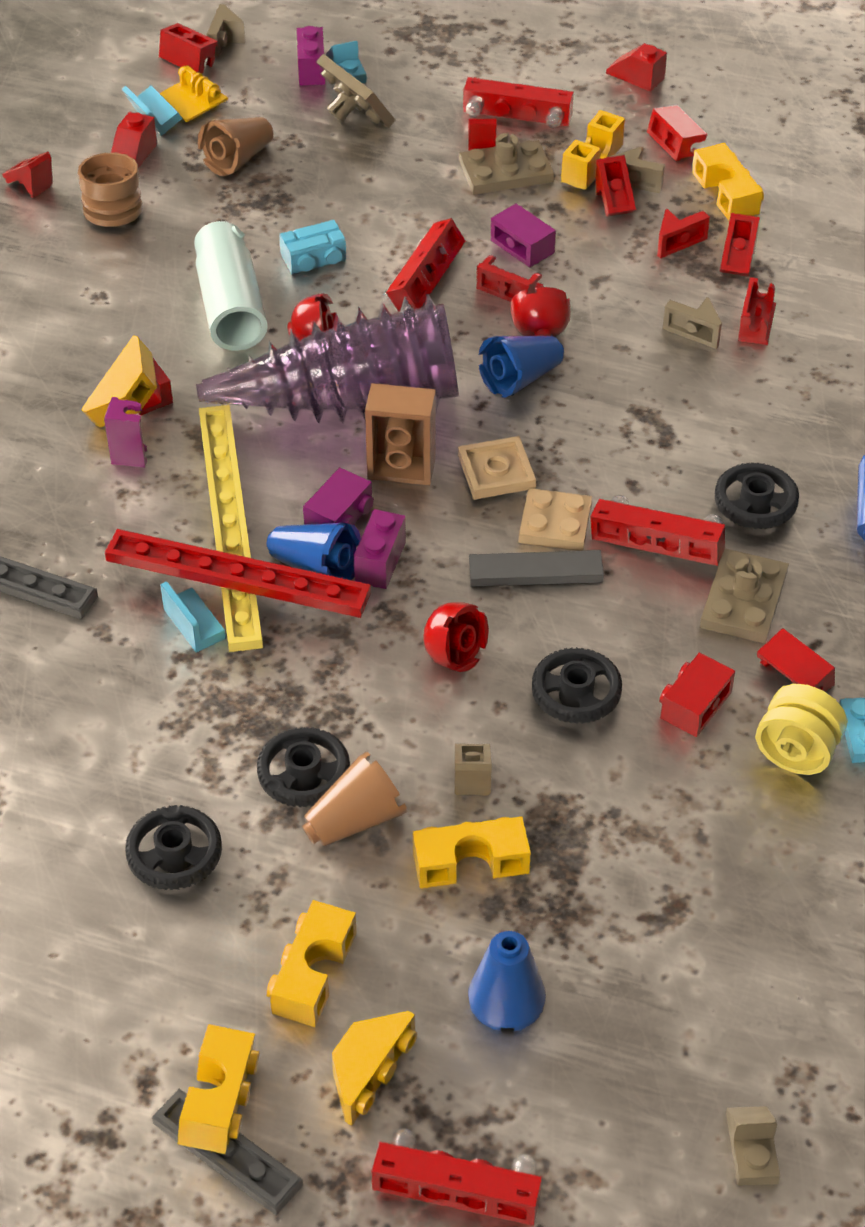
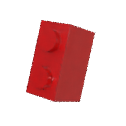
[659,652,735,737]

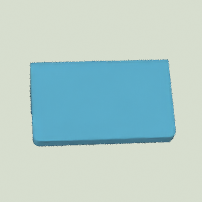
[122,85,182,136]
[160,581,226,653]

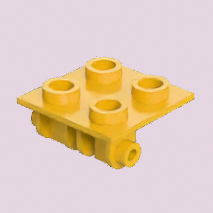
[159,66,228,122]

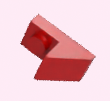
[468,118,497,151]
[2,151,53,198]
[596,155,636,217]
[657,209,710,259]
[720,213,760,277]

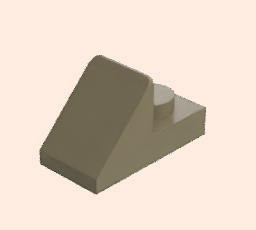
[207,4,245,57]
[610,147,665,194]
[662,297,722,349]
[455,744,492,796]
[726,1106,780,1186]

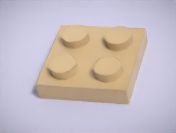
[458,436,536,500]
[518,488,592,551]

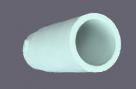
[194,221,267,351]

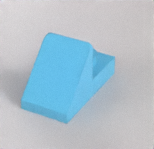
[326,41,367,83]

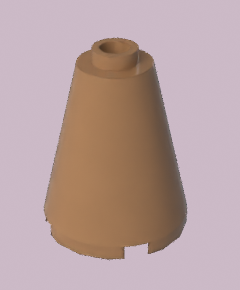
[198,117,273,176]
[302,752,407,846]

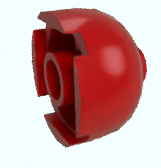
[510,287,571,337]
[287,293,341,355]
[423,602,489,672]

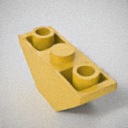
[81,335,157,428]
[332,1011,418,1126]

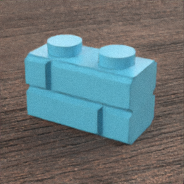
[279,220,346,274]

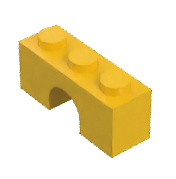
[561,110,625,190]
[692,143,764,221]
[413,816,531,889]
[266,900,357,1027]
[177,1024,260,1154]

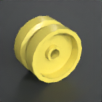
[755,684,848,775]

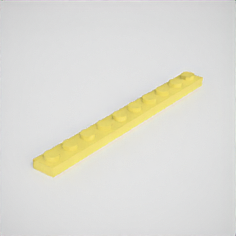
[199,405,263,652]

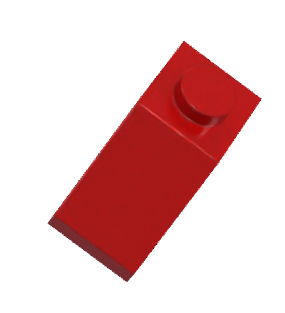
[606,43,667,92]
[111,111,157,169]

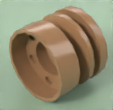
[78,153,143,227]

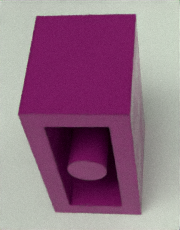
[296,26,326,86]
[490,203,556,268]
[303,467,374,525]
[354,509,406,589]

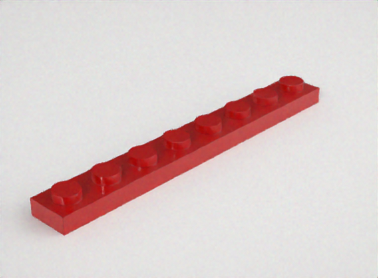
[105,529,371,618]

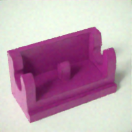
[104,397,147,468]

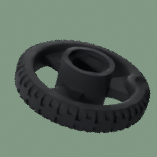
[714,462,799,529]
[532,647,622,724]
[257,727,350,807]
[125,805,222,890]

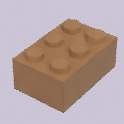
[365,383,436,486]

